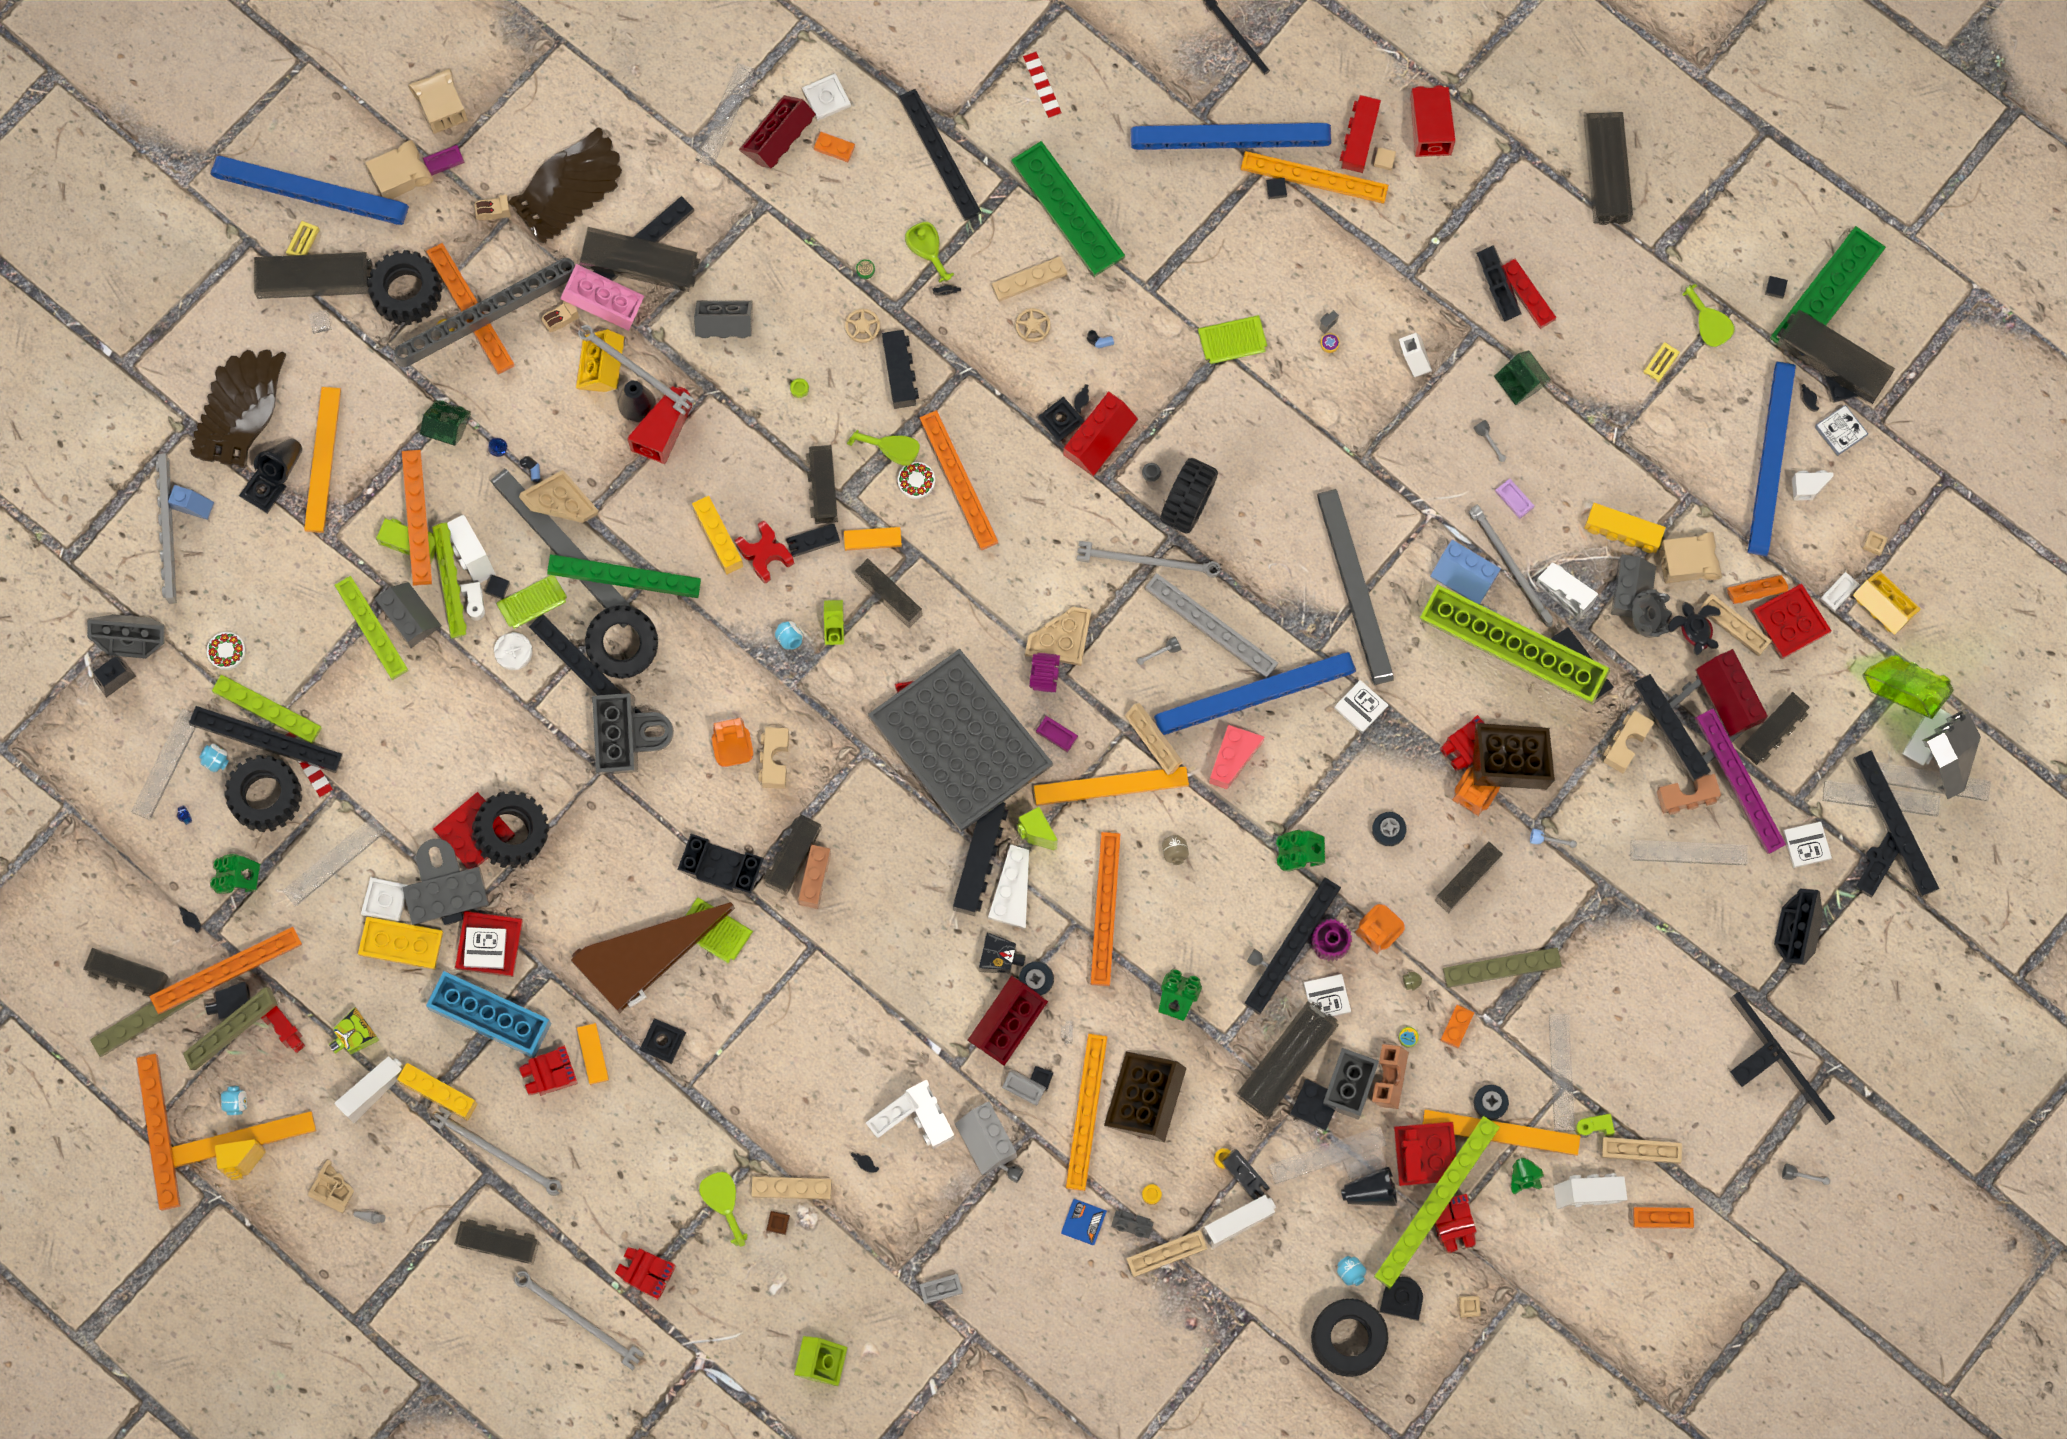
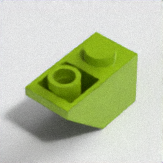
[824,600,844,645]

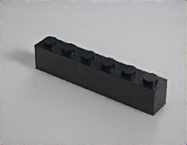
[953,802,1009,916]

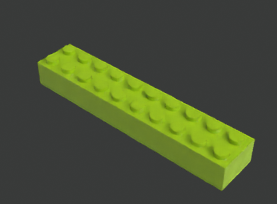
[1420,584,1610,705]

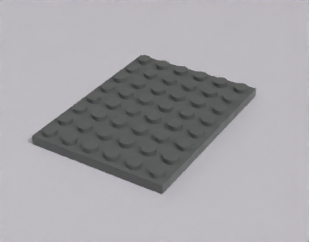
[868,649,1053,832]

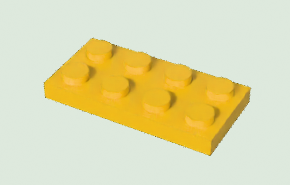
[358,917,444,970]

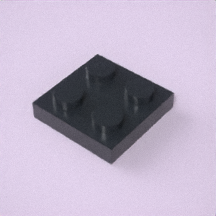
[1290,1079,1335,1132]

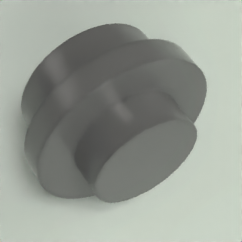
[1142,463,1161,482]

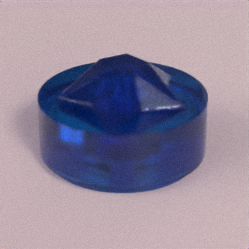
[488,438,508,457]
[177,805,193,825]

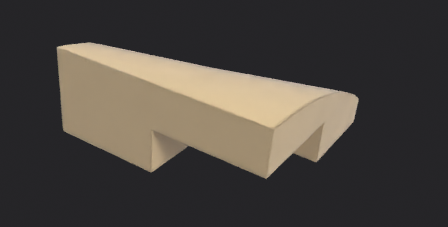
[308,1159,354,1213]

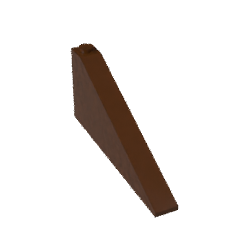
[571,902,735,1014]

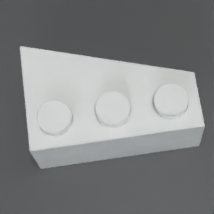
[447,515,496,583]
[1535,562,1598,621]
[1902,704,1952,765]
[906,1080,954,1149]
[1554,1173,1627,1209]

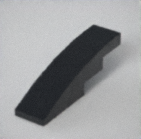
[1476,245,1522,322]

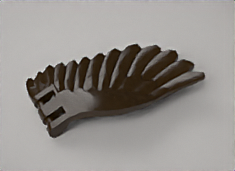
[508,127,622,243]
[190,349,286,468]

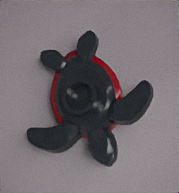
[1668,602,1721,656]

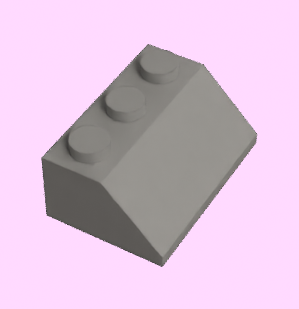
[955,1101,1017,1176]

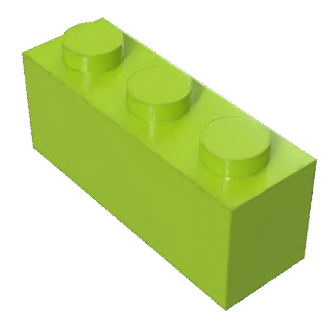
[376,518,436,564]

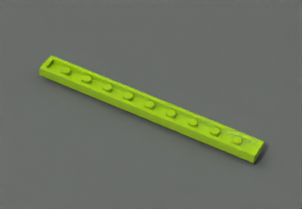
[1374,1116,1500,1289]

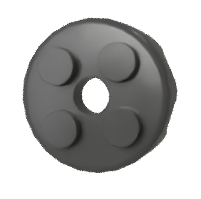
[1632,589,1672,638]

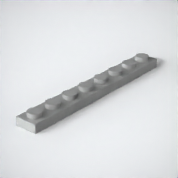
[156,453,177,604]
[1145,573,1278,679]

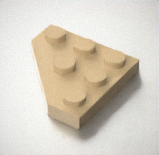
[519,470,599,523]
[1025,607,1092,666]

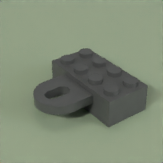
[592,693,674,775]
[402,839,490,925]

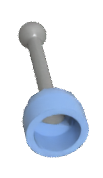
[1530,828,1577,848]

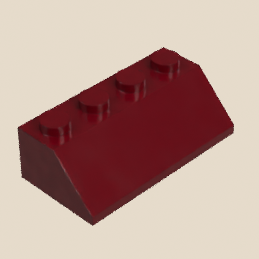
[739,95,816,169]
[1695,649,1768,737]
[967,976,1048,1066]

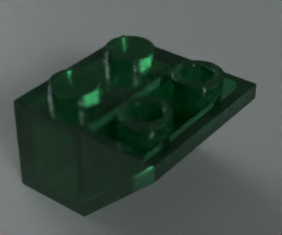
[1494,350,1551,405]
[420,400,471,446]

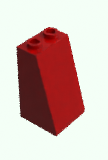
[1410,85,1456,157]
[628,386,692,465]

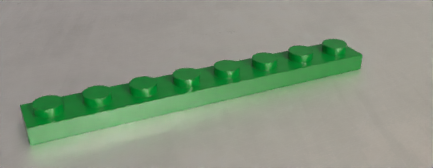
[547,554,701,598]

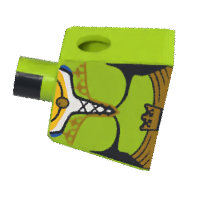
[328,1007,379,1054]

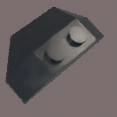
[1774,888,1823,965]

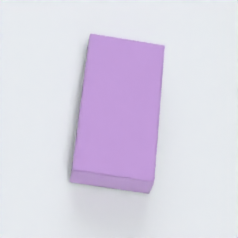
[1495,479,1535,519]

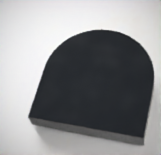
[1379,1277,1423,1321]

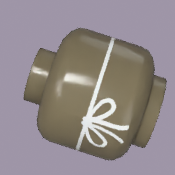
[1162,835,1189,865]

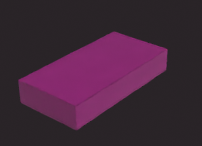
[423,145,465,176]
[1036,716,1078,753]

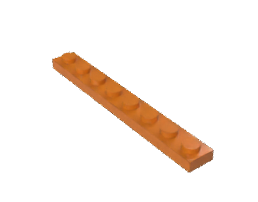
[426,243,514,375]
[920,410,998,551]
[402,450,432,586]
[1090,832,1121,986]
[149,927,302,1015]
[136,1054,181,1211]

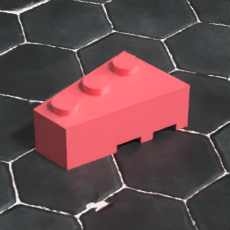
[1209,725,1265,789]

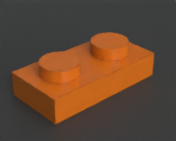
[814,132,855,162]
[1440,1005,1474,1049]

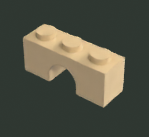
[1603,710,1654,774]
[758,727,789,789]

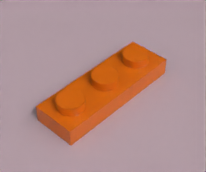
[1727,575,1788,604]
[1633,1207,1694,1229]

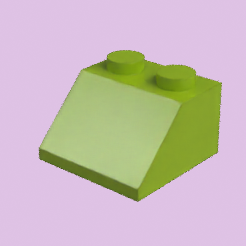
[1017,807,1058,851]
[794,1336,848,1386]

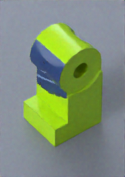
[1575,1114,1615,1138]

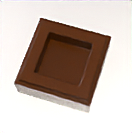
[766,1211,790,1235]

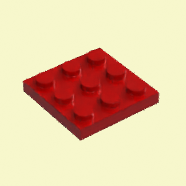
[1752,583,1832,659]
[433,792,515,869]
[455,911,523,977]
[1394,1122,1456,1186]

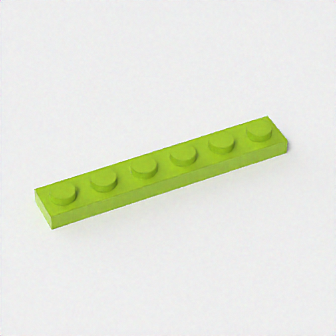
[432,523,467,639]
[334,576,409,680]
[212,675,322,744]

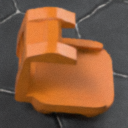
[712,718,753,767]
[1452,767,1500,816]
[1354,904,1405,954]

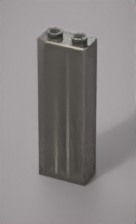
[1584,112,1633,225]
[579,227,700,292]
[254,252,373,299]
[1777,309,1895,404]
[1236,1001,1339,1120]

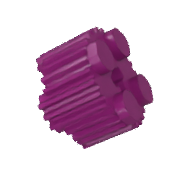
[1029,652,1060,693]
[1312,919,1352,962]

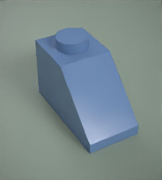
[168,485,214,520]

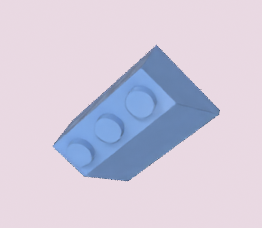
[1430,540,1501,605]

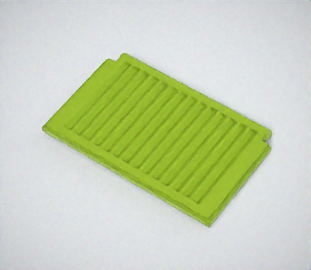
[1198,315,1267,364]
[496,575,567,629]
[685,897,753,963]

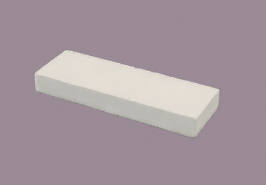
[866,1091,920,1138]

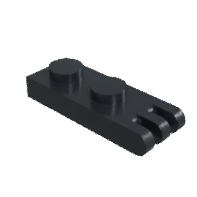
[786,523,840,557]
[1730,1040,1784,1087]
[1221,1149,1270,1200]

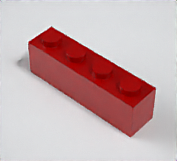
[1339,95,1381,173]

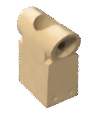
[408,68,468,134]
[365,140,434,199]
[1658,532,1722,584]

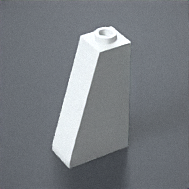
[334,1056,403,1123]
[1203,1195,1276,1250]

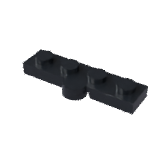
[1855,832,1898,898]

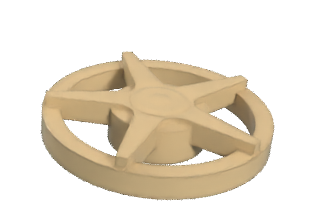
[1016,308,1051,342]
[845,309,880,343]

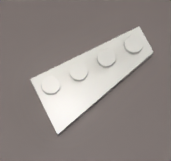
[988,845,1029,929]

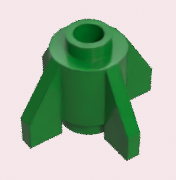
[1511,1158,1544,1194]

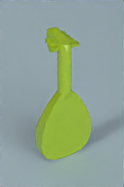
[905,222,954,283]
[1682,284,1735,347]
[847,430,920,466]
[699,1172,748,1247]

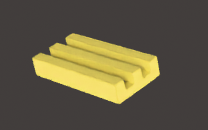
[286,221,320,262]
[1643,342,1680,383]

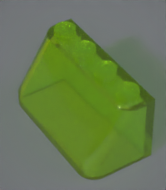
[1862,655,1954,719]

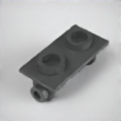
[1111,1209,1154,1239]

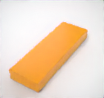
[844,527,902,551]
[577,1023,609,1085]

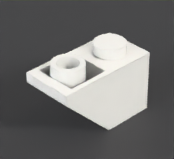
[1399,333,1432,377]
[1792,470,1833,501]

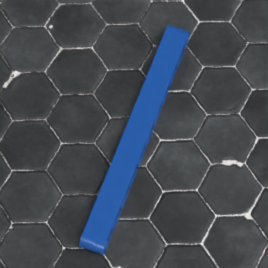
[1130,123,1332,150]
[210,156,409,225]
[1748,361,1796,557]
[1154,652,1356,735]

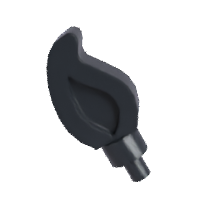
[932,285,961,296]
[1074,384,1089,414]
[1801,384,1819,412]
[179,906,201,933]
[851,1152,879,1173]

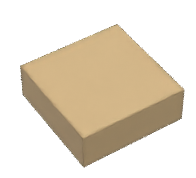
[1374,147,1396,171]
[1862,530,1888,556]
[1459,1296,1481,1318]

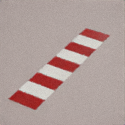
[1023,52,1062,118]
[285,733,333,797]

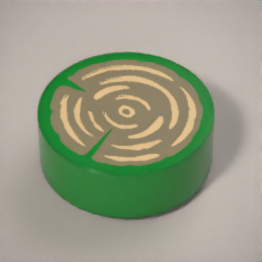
[856,259,875,279]

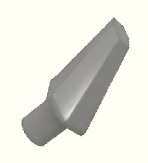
[353,1211,386,1224]

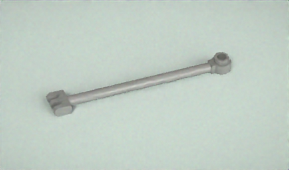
[578,325,695,415]
[1469,504,1553,627]
[1076,541,1220,578]
[429,1106,562,1196]
[514,1271,644,1371]

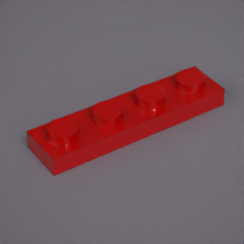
[1503,259,1557,329]

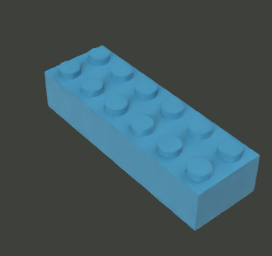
[426,971,552,1058]

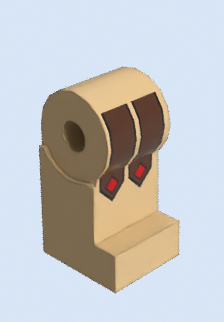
[474,194,511,220]
[541,301,579,332]

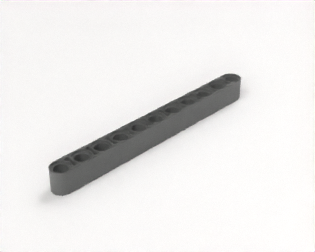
[394,258,575,367]
[490,468,632,628]
[1317,489,1394,685]

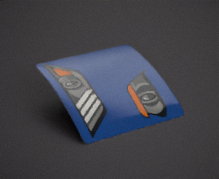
[1061,1199,1107,1245]

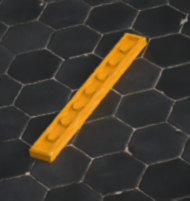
[1241,151,1389,204]
[304,387,341,533]
[1034,766,1189,806]
[1066,1033,1108,1191]
[1422,1110,1581,1156]
[172,1111,316,1168]

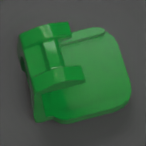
[1276,829,1326,872]
[210,854,261,894]
[1158,969,1202,1021]

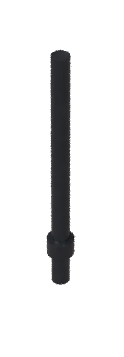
[1204,0,1270,75]

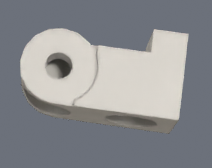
[461,582,485,621]

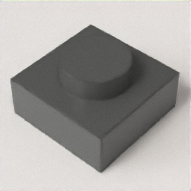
[1320,310,1339,334]

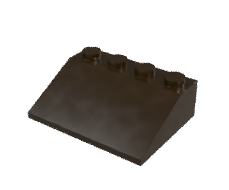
[1472,723,1555,790]
[1104,1051,1187,1143]

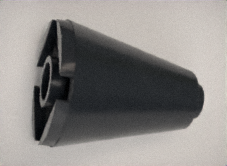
[618,380,656,422]
[254,438,302,486]
[1341,1167,1397,1206]

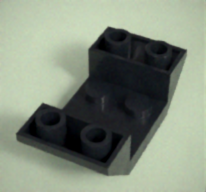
[677,834,764,895]

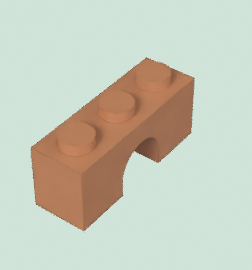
[1657,774,1721,815]
[798,845,831,909]
[1372,1044,1409,1109]

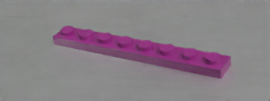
[1695,708,1786,854]

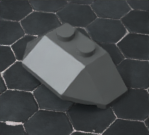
[87,614,165,659]

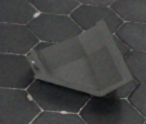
[1922,710,1981,799]

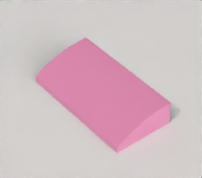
[560,264,644,331]

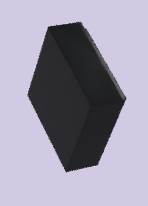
[1266,178,1287,200]
[1765,276,1788,299]
[485,575,510,600]
[442,912,463,925]
[1031,1066,1054,1091]

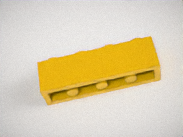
[692,495,743,575]
[1584,503,1666,553]
[397,1063,478,1121]

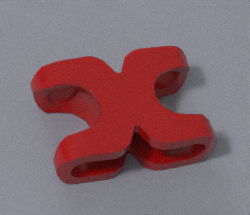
[734,520,795,584]

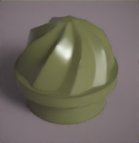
[1403,971,1422,991]

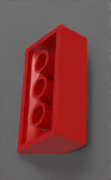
[1063,391,1138,477]

